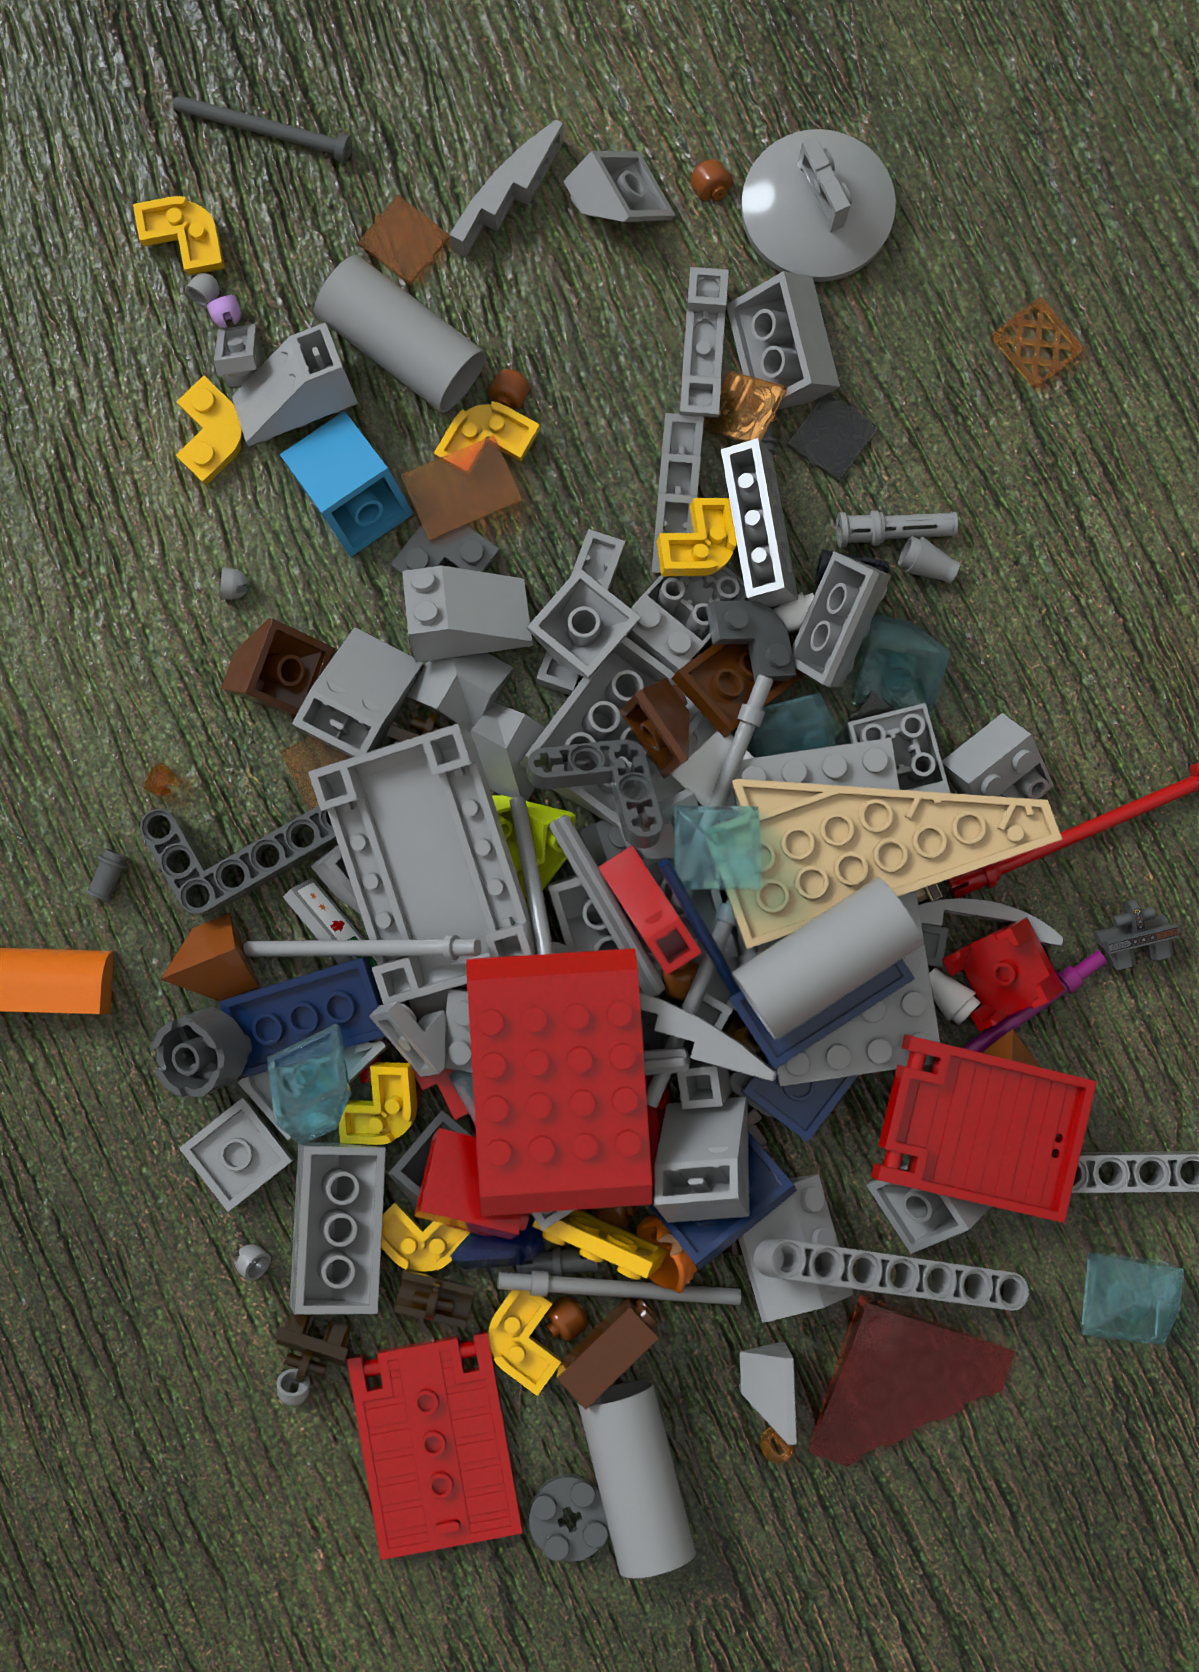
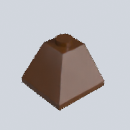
[221,618,335,717]
[619,678,689,779]

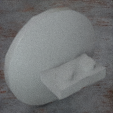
[741,129,896,282]

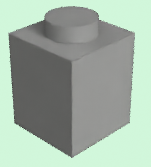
[677,1056,732,1109]

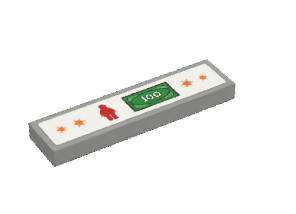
[283,877,409,1005]

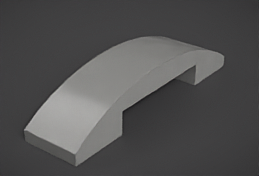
[680,267,729,417]
[918,899,1063,947]

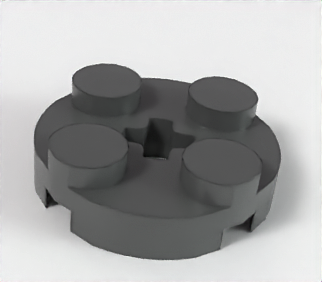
[529,1473,609,1562]

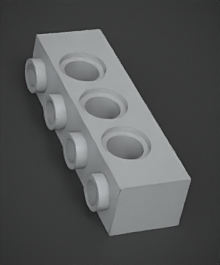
[721,438,798,608]

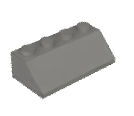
[290,1142,386,1314]

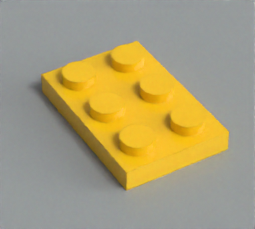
[533,1210,668,1280]

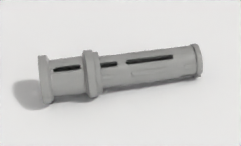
[836,510,958,548]

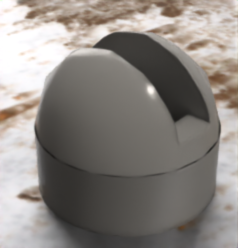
[185,273,220,309]
[220,567,249,600]
[234,1244,271,1281]
[277,1369,310,1406]

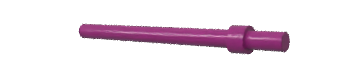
[928,950,1108,1072]

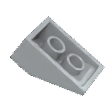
[402,565,533,663]

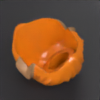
[636,1215,697,1293]

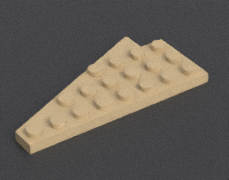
[705,779,1062,949]

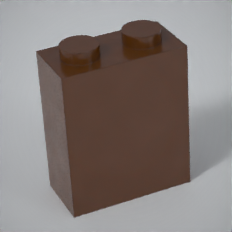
[557,1298,659,1410]

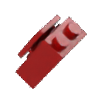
[414,1128,530,1239]

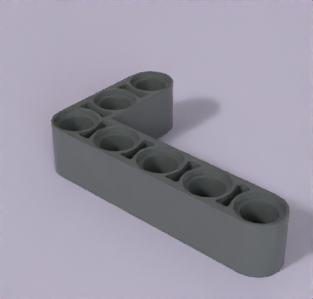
[140,805,337,916]

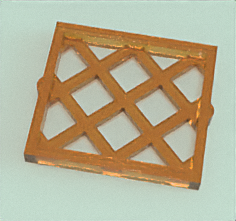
[991,296,1085,390]

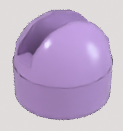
[207,295,241,328]

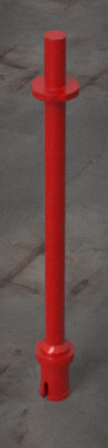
[945,763,1199,899]

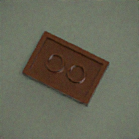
[671,644,804,738]

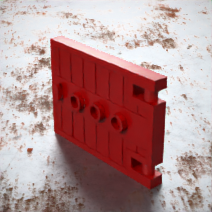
[871,1034,1097,1223]
[347,1329,523,1560]

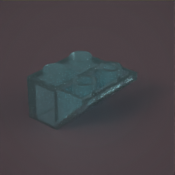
[749,693,836,758]

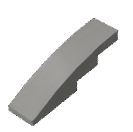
[449,120,564,257]
[652,413,704,573]
[536,529,625,695]
[639,992,777,1081]

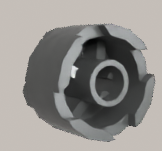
[152,1007,252,1097]

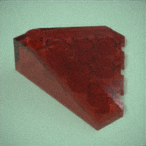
[808,1295,1015,1466]

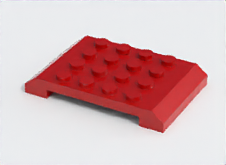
[466,948,652,1216]

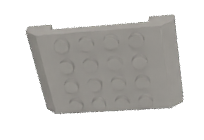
[308,722,537,1004]

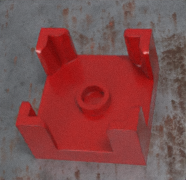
[942,917,1065,1032]

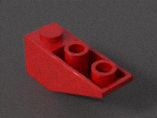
[598,846,702,975]

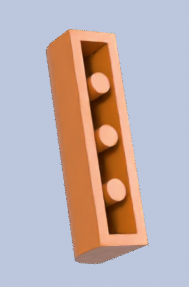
[0,947,114,1014]

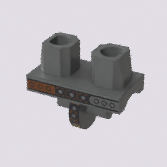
[1094,900,1180,970]

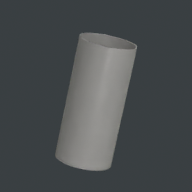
[314,255,486,413]
[731,877,924,1041]
[578,1380,696,1578]

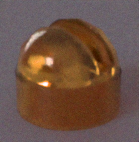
[142,761,178,797]
[760,1428,794,1463]

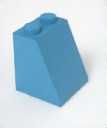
[280,411,414,557]

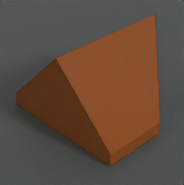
[160,913,259,1001]

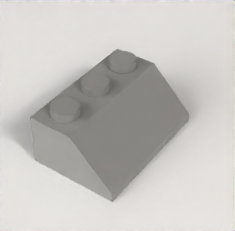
[726,271,840,413]
[791,551,891,687]
[739,1174,853,1322]

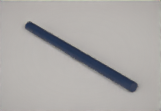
[658,859,741,996]

